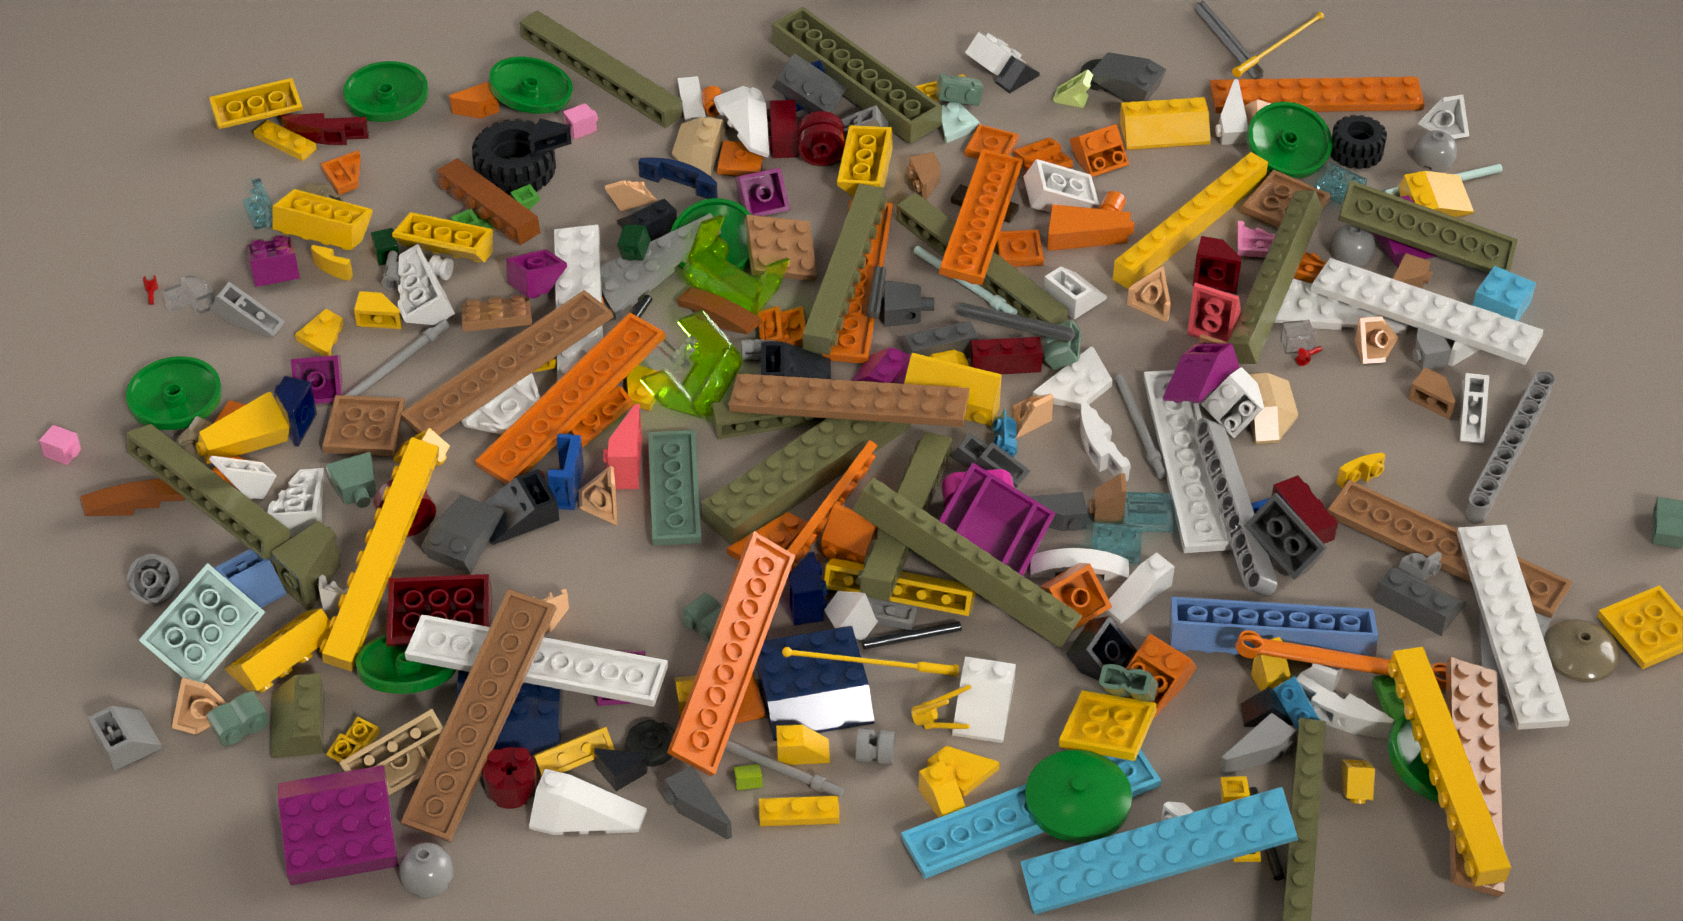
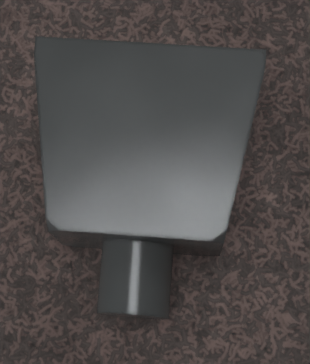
[884,281,934,327]

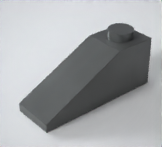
[1029,492,1088,531]
[663,766,732,839]

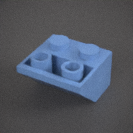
[214,549,287,608]

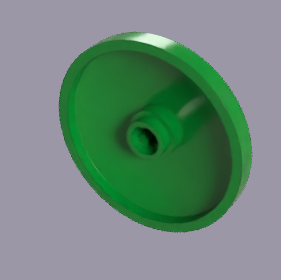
[488,56,573,114]
[343,61,429,122]
[1247,102,1332,179]
[671,198,751,280]
[126,356,222,430]
[356,634,457,694]
[1387,714,1439,803]
[1025,750,1132,843]

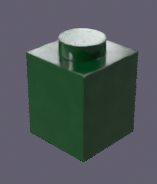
[617,225,651,261]
[371,228,400,266]

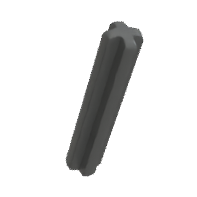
[867,266,886,319]

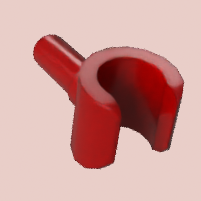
[143,275,158,305]
[1295,346,1322,366]

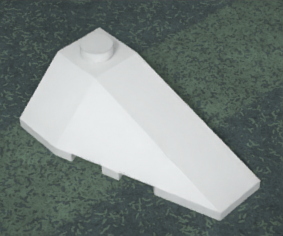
[714,86,769,158]
[398,244,455,325]
[267,468,324,537]
[529,769,647,835]

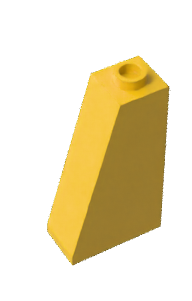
[196,392,289,464]

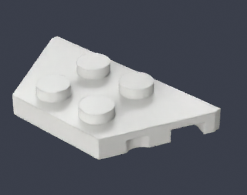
[1033,346,1112,410]
[461,373,540,434]

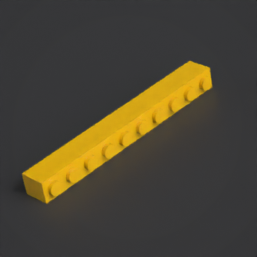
[1113,152,1268,290]
[319,437,439,672]
[1388,647,1511,887]

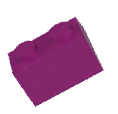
[734,167,790,216]
[506,249,567,298]
[850,347,911,384]
[291,355,342,405]

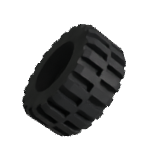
[472,119,556,195]

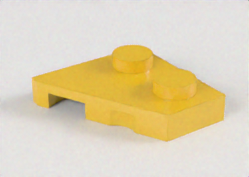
[295,309,344,356]
[627,365,668,411]
[927,746,1000,797]

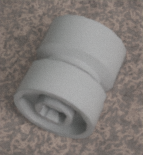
[856,728,896,765]

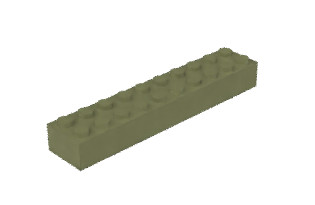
[772,6,942,144]
[702,418,911,545]

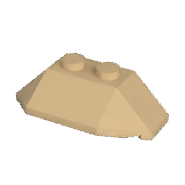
[672,117,728,176]
[1248,372,1298,444]
[339,709,444,796]

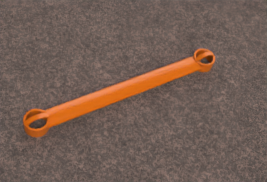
[1235,630,1446,690]

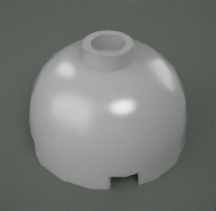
[1413,130,1457,172]
[1330,224,1375,267]
[127,554,179,604]
[399,842,454,898]

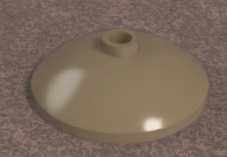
[1544,620,1620,682]

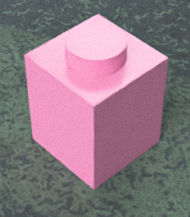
[563,103,598,140]
[39,425,81,465]

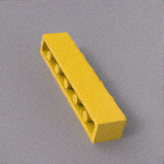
[823,558,976,616]

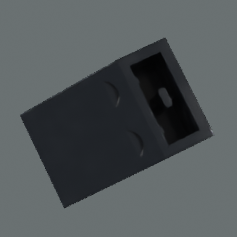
[761,342,831,379]
[484,469,560,545]

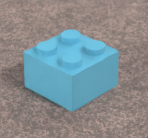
[1473,266,1536,321]

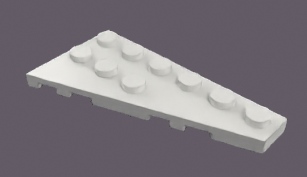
[1274,278,1409,334]

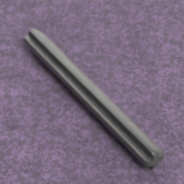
[1195,1,1264,79]
[957,302,1075,342]

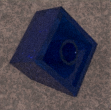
[274,376,317,447]

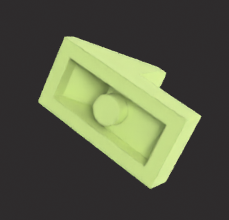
[1053,70,1093,108]

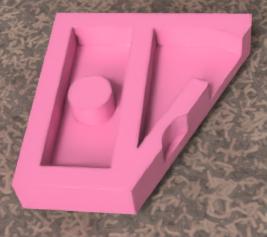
[1237,221,1276,258]

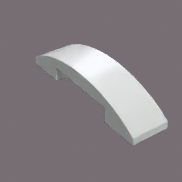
[1030,548,1129,582]

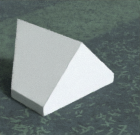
[1418,94,1469,139]
[318,575,348,619]
[824,590,878,641]
[1290,663,1343,692]

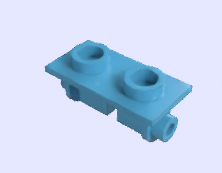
[992,409,1017,457]
[1273,676,1320,730]

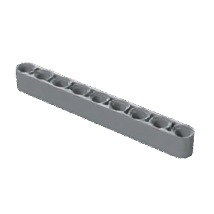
[1465,370,1555,524]
[1194,418,1277,596]

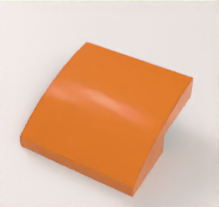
[1013,137,1073,171]
[758,306,807,346]

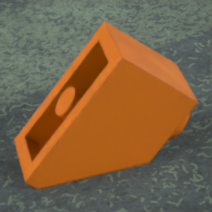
[449,82,500,119]

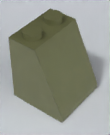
[271,521,340,611]

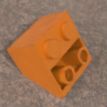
[1069,124,1129,177]

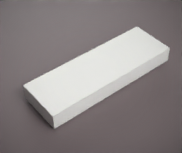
[677,76,706,122]

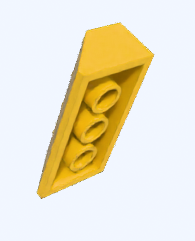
[209,78,303,129]
[1119,97,1211,150]
[837,125,893,198]
[273,189,373,250]
[392,212,493,263]
[904,353,1002,426]
[225,608,331,693]

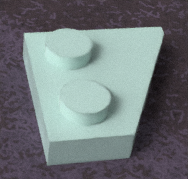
[941,102,980,144]

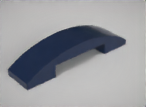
[638,157,718,199]

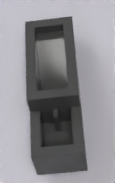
[952,433,1030,488]

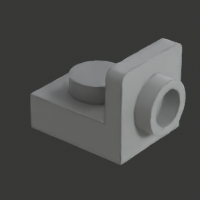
[1399,551,1442,581]

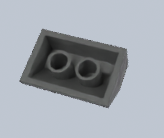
[772,53,847,113]
[898,321,978,358]
[1244,493,1327,580]
[1375,567,1466,636]

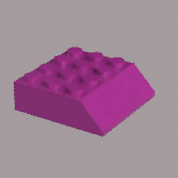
[939,462,1056,576]
[278,765,399,885]

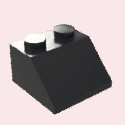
[617,198,677,242]
[1066,615,1137,681]

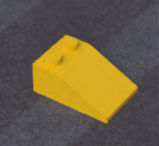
[1398,171,1474,217]

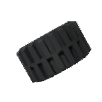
[1331,115,1387,169]

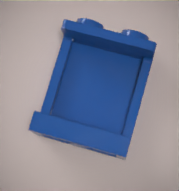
[548,434,584,510]

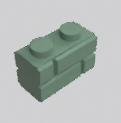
[935,73,984,106]

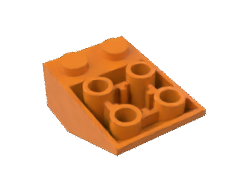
[1108,634,1197,719]

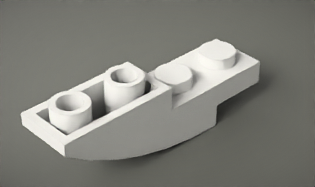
[1080,401,1131,481]
[1297,674,1394,738]

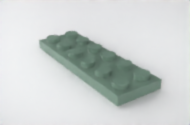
[648,430,701,546]

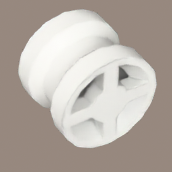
[429,255,454,280]

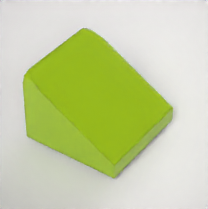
[734,764,763,790]

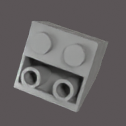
[87,706,163,771]

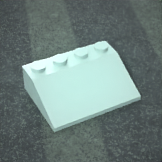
[139,563,266,683]

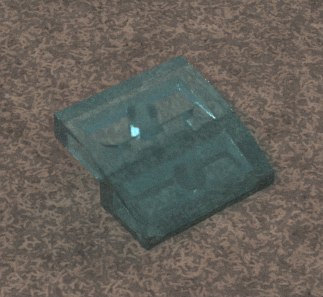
[1123,492,1173,532]

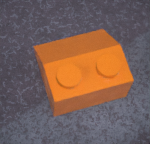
[821,503,878,564]
[1039,563,1112,630]

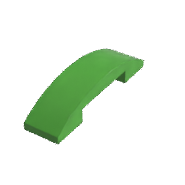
[451,184,540,229]

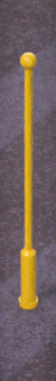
[1232,12,1324,77]
[782,647,959,677]

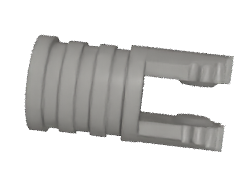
[381,250,400,291]
[741,339,780,360]

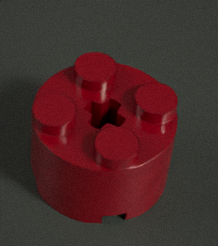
[482,747,538,809]

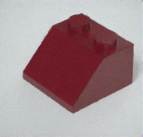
[1192,236,1242,294]

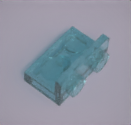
[1314,162,1367,205]
[243,178,273,230]
[1091,522,1142,564]

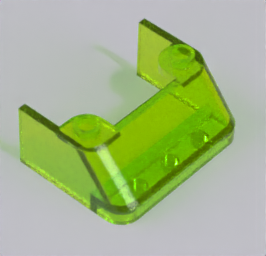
[683,215,790,315]
[640,310,742,419]

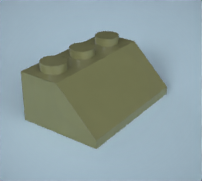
[270,673,325,758]

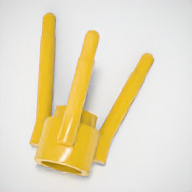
[911,685,971,730]

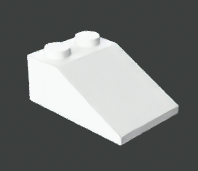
[1023,159,1099,212]
[952,656,1016,743]

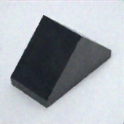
[995,55,1040,93]
[528,118,572,157]
[1240,687,1294,727]
[594,748,648,792]

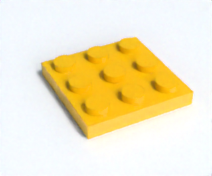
[1597,585,1683,669]
[1059,690,1157,761]

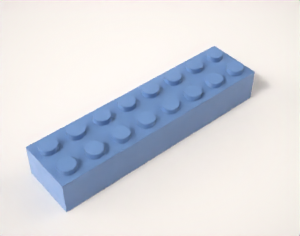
[1169,597,1378,657]

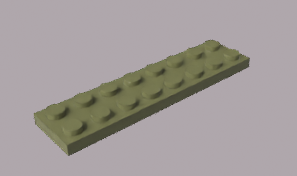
[1338,180,1518,274]

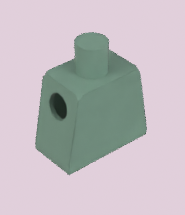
[326,452,377,508]

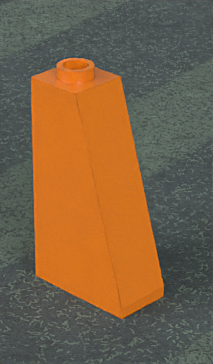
[1047,204,1135,251]

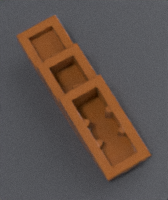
[676,287,762,335]
[80,479,185,516]

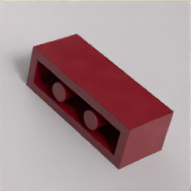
[766,100,798,159]
[970,337,1043,374]
[1272,475,1338,544]

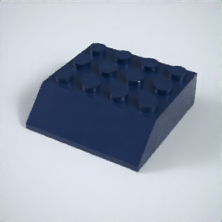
[755,626,874,741]
[456,670,563,757]

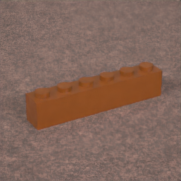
[437,158,541,245]

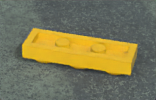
[253,120,317,161]
[532,726,615,778]
[759,796,839,826]

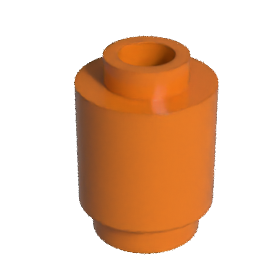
[702,86,723,117]
[1099,191,1126,211]

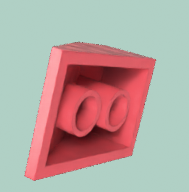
[1187,283,1241,342]
[603,404,642,489]

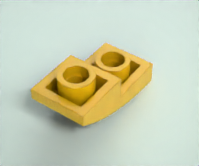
[311,245,353,281]
[1336,452,1386,488]
[326,717,381,762]

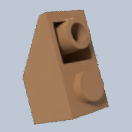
[906,152,941,200]

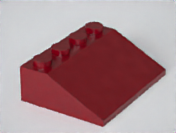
[386,574,492,647]

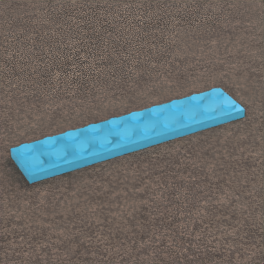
[901,749,1161,879]
[1021,787,1298,915]

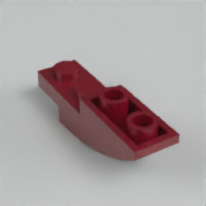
[281,113,369,145]

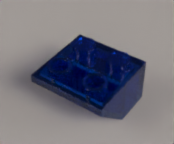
[789,552,827,626]

